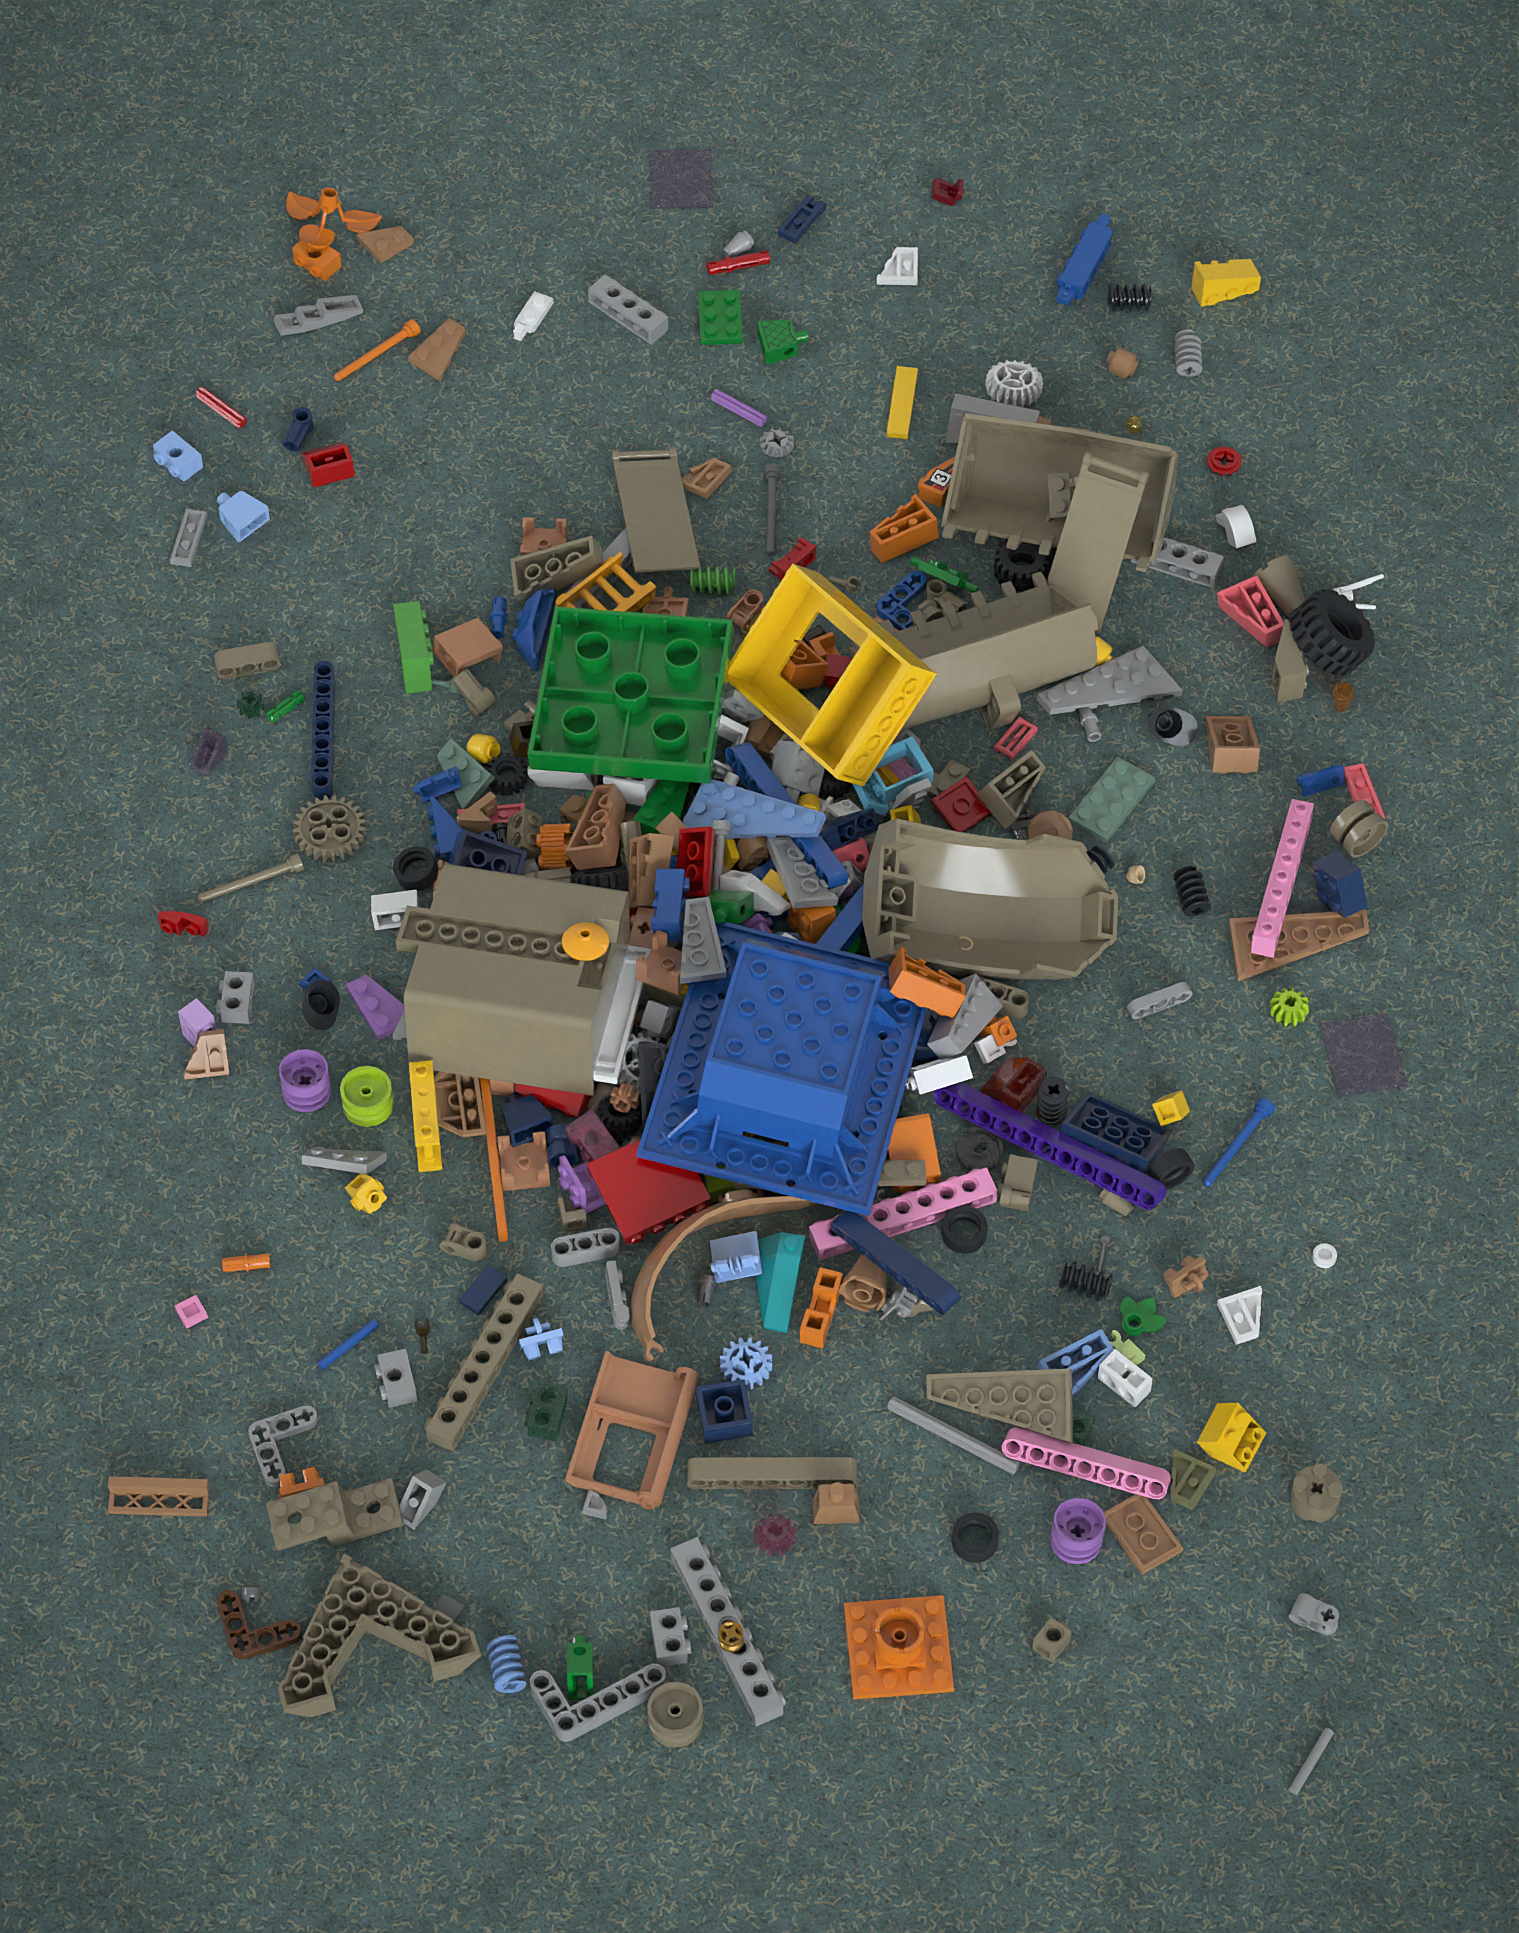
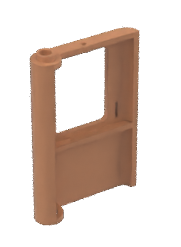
[565,1351,699,1510]

